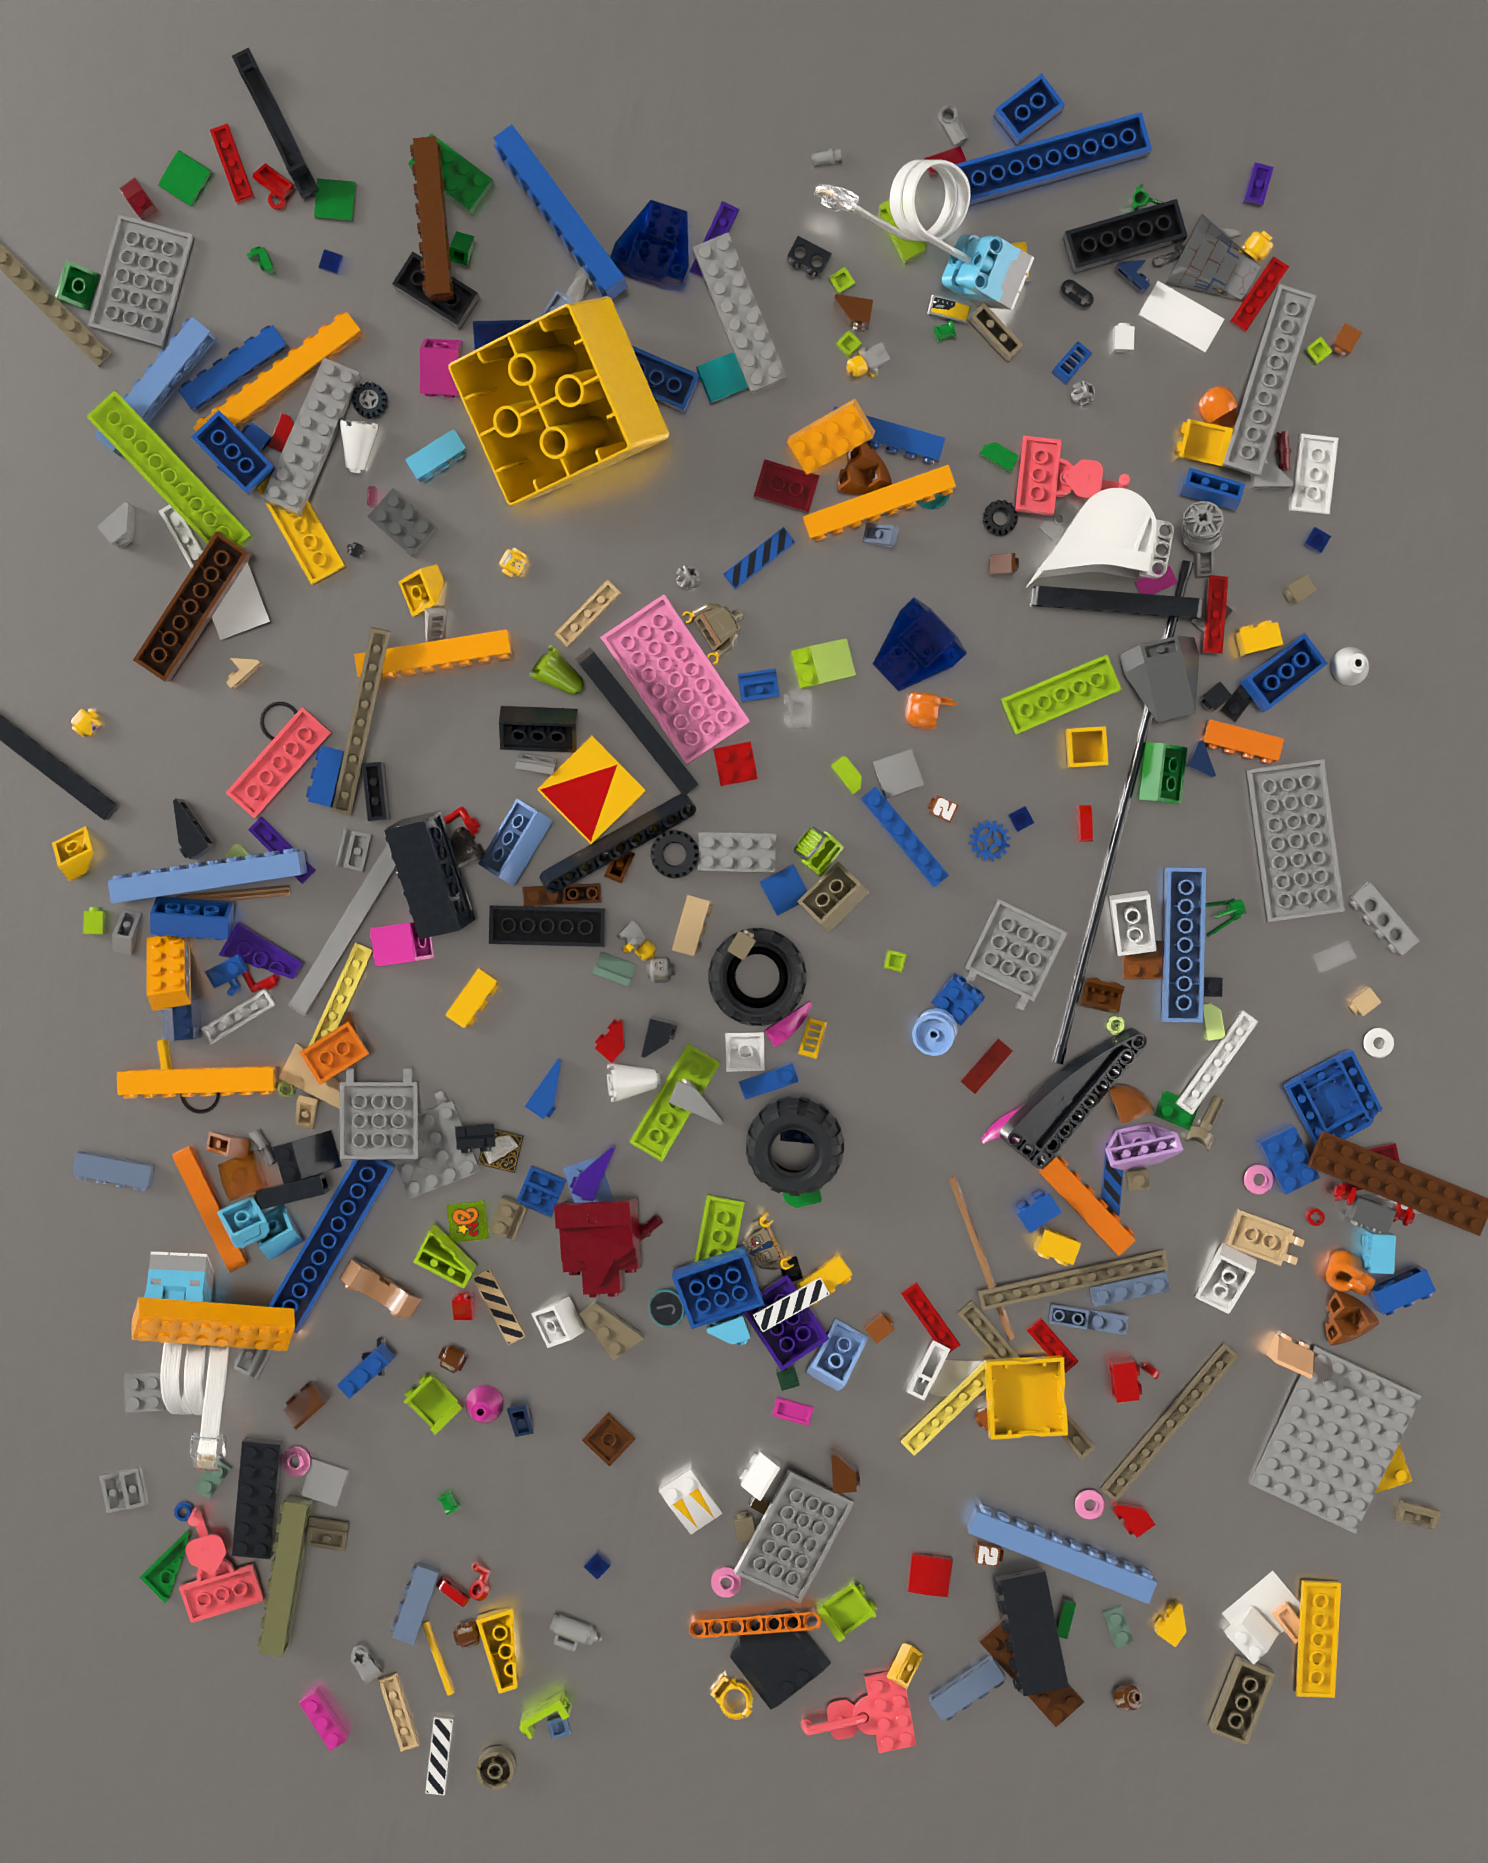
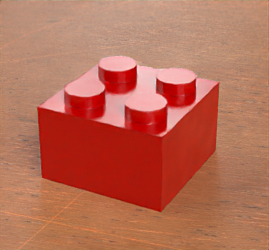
[1108,1356,1142,1403]

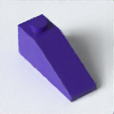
[570,1146,616,1202]

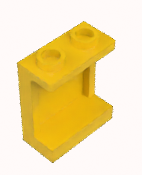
[1176,419,1234,467]

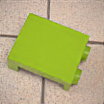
[403,1372,464,1435]
[817,1581,877,1643]
[519,1691,572,1739]

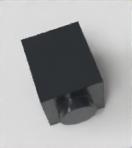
[1200,681,1232,712]
[1203,977,1223,997]

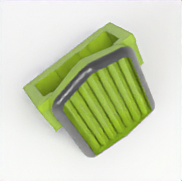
[794,827,844,877]

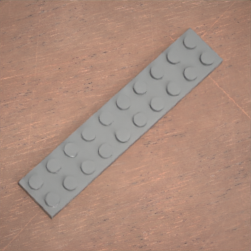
[1222,284,1316,477]

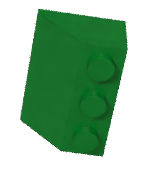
[1139,742,1187,805]

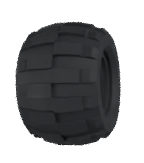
[708,928,807,1026]
[745,1097,844,1196]

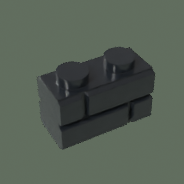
[455,1123,496,1153]

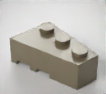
[579,1300,645,1361]

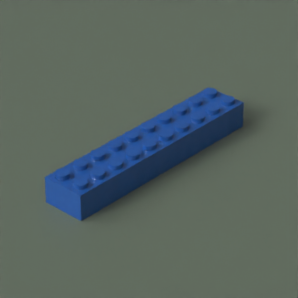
[955,112,1152,205]
[493,124,628,299]
[268,1160,396,1333]

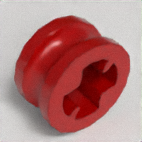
[268,192,286,210]
[1306,1208,1325,1226]

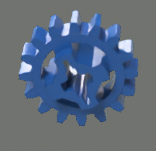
[969,820,1011,861]

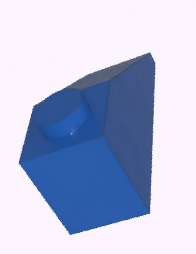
[525,1058,562,1119]
[739,1062,799,1100]

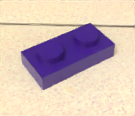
[1244,162,1274,206]

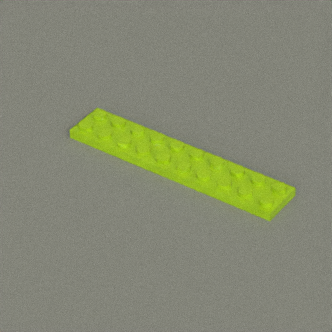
[86,390,251,544]

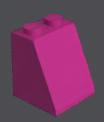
[420,338,462,398]
[370,922,434,966]

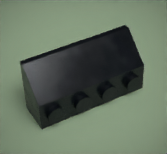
[499,706,578,753]
[641,1016,677,1058]

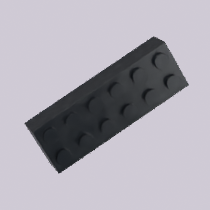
[1063,199,1188,273]
[489,905,606,947]
[232,1437,284,1559]

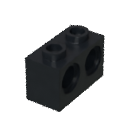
[787,236,832,278]

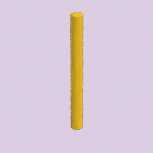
[422,1621,455,1696]

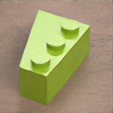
[878,198,927,264]
[413,1223,477,1289]

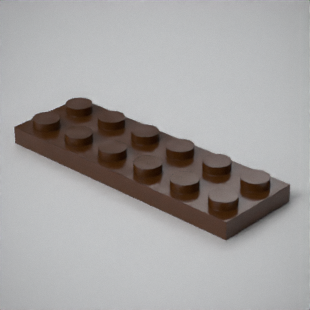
[979,1619,1084,1727]

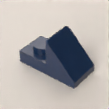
[1115,260,1151,294]
[507,1404,534,1437]

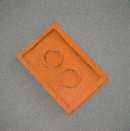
[299,1021,369,1085]

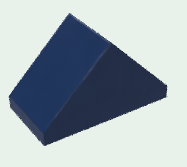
[1185,740,1216,778]

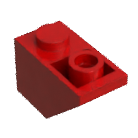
[595,1018,625,1063]
[452,1291,475,1320]
[1113,1501,1156,1538]

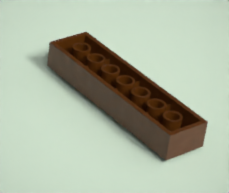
[410,136,454,302]
[133,531,253,682]

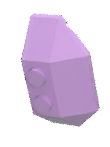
[1105,1122,1183,1171]

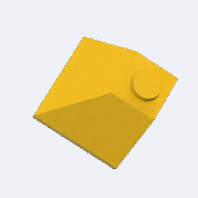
[398,564,444,617]
[52,826,94,881]

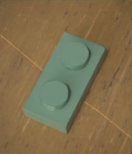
[193,1457,232,1499]
[1102,1605,1134,1649]

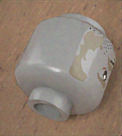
[647,958,675,983]

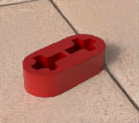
[436,1577,470,1607]

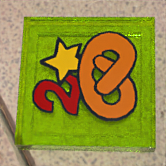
[446,1200,490,1243]

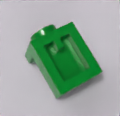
[246,246,276,275]

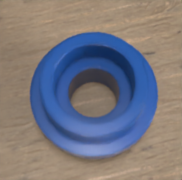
[174,1502,193,1521]

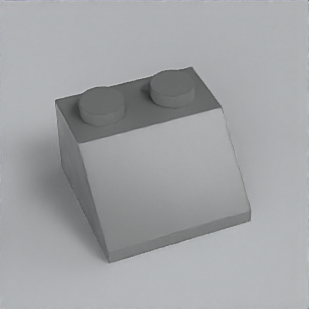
[97,501,136,548]

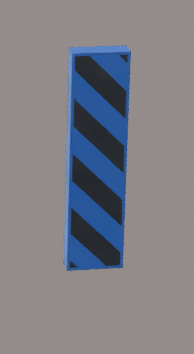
[723,527,795,589]
[1101,1143,1123,1217]

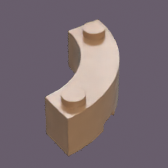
[339,1259,421,1319]

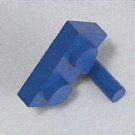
[205,954,248,996]

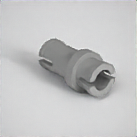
[812,148,842,166]

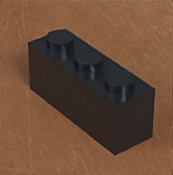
[362,762,390,822]

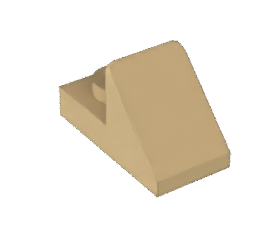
[226,658,262,689]
[295,1095,320,1129]

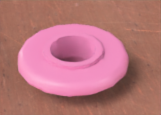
[1244,1164,1274,1195]
[281,1446,311,1477]
[1075,1490,1105,1520]
[711,1567,741,1597]

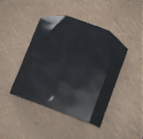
[730,1609,831,1710]

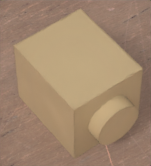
[1348,986,1381,1016]

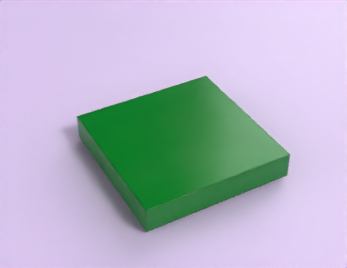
[314,178,356,221]

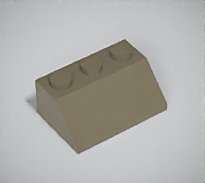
[797,862,869,933]

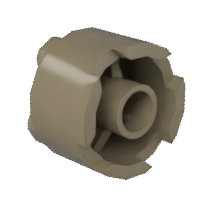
[476,1746,516,1790]

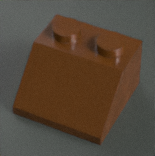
[834,294,873,332]
[284,1381,330,1430]
[831,1448,860,1493]

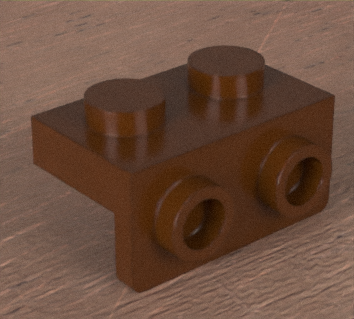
[1080,978,1125,1014]

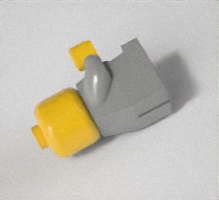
[846,342,890,378]
[616,921,656,961]

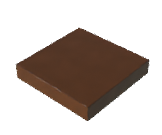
[582,1412,636,1467]

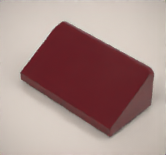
[924,146,966,177]

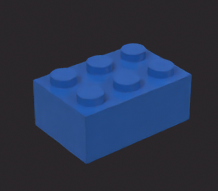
[994,74,1065,145]
[1257,1125,1320,1195]
[1369,1265,1436,1316]

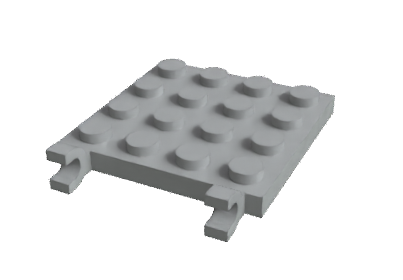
[965,899,1067,1011]
[340,1069,418,1160]
[394,1090,481,1199]

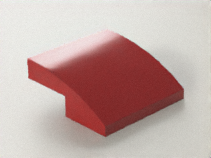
[908,1553,953,1597]

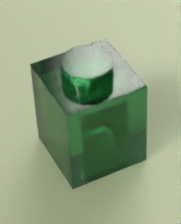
[776,1364,800,1391]

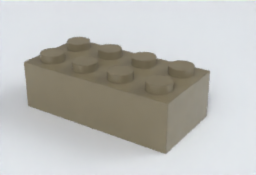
[1208,1655,1276,1746]

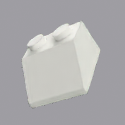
[531,1296,586,1348]
[740,1449,780,1501]
[1224,1605,1279,1665]

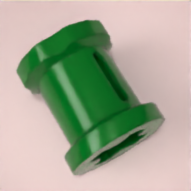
[933,320,957,342]
[437,1490,461,1516]

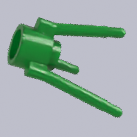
[1132,184,1164,211]
[1205,898,1246,937]

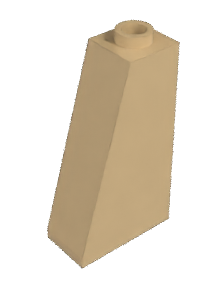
[278,1043,341,1109]

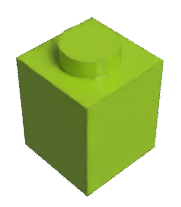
[83,907,107,934]

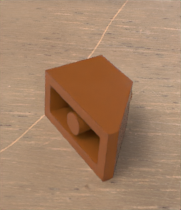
[206,1131,250,1158]

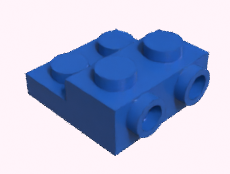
[931,973,985,1026]

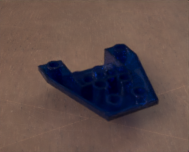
[610,200,689,287]
[873,597,967,691]

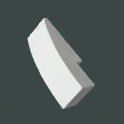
[906,1340,950,1401]

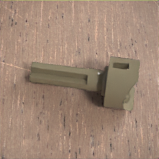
[1185,1095,1225,1151]

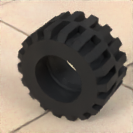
[650,830,698,878]

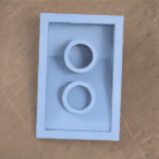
[805,1319,869,1391]

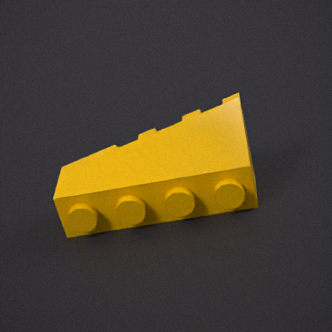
[476,1608,519,1694]

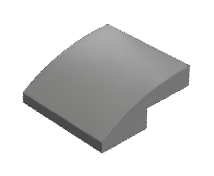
[872,749,924,798]
[99,1468,146,1514]

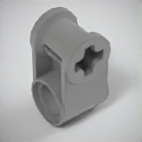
[351,1645,383,1684]

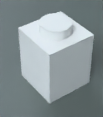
[1112,323,1135,353]

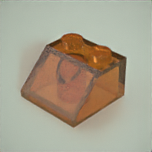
[218,1150,268,1202]

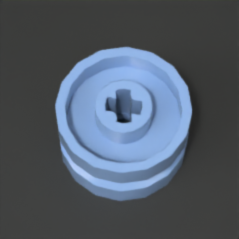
[912,1008,958,1056]

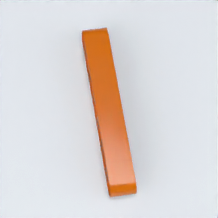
[173,1146,248,1272]
[689,1612,822,1639]

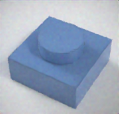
[547,1716,571,1740]

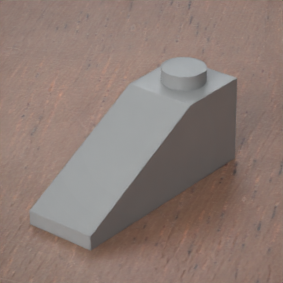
[669,1078,723,1126]

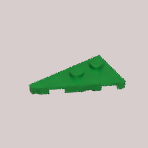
[139,1529,192,1603]

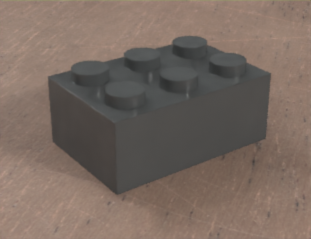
[367,488,438,557]

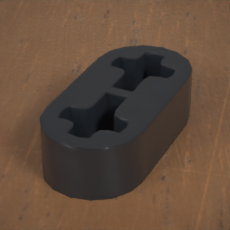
[1060,279,1094,310]

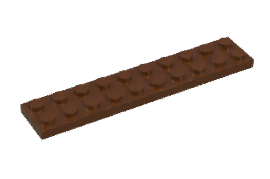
[1307,1131,1488,1236]

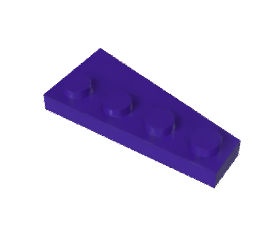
[219,922,304,979]

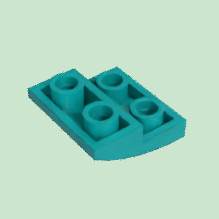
[696,352,748,403]

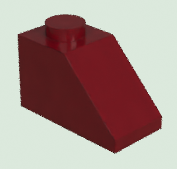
[119,177,158,220]

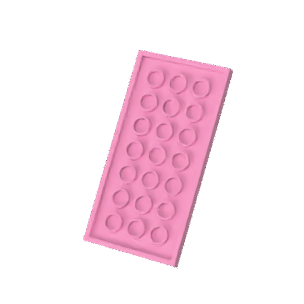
[601,594,750,765]

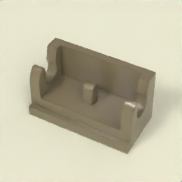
[1395,1499,1441,1529]

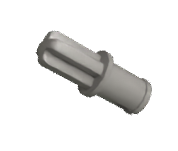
[249,1129,277,1166]

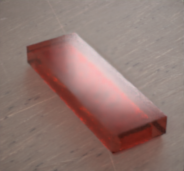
[960,1038,1013,1094]

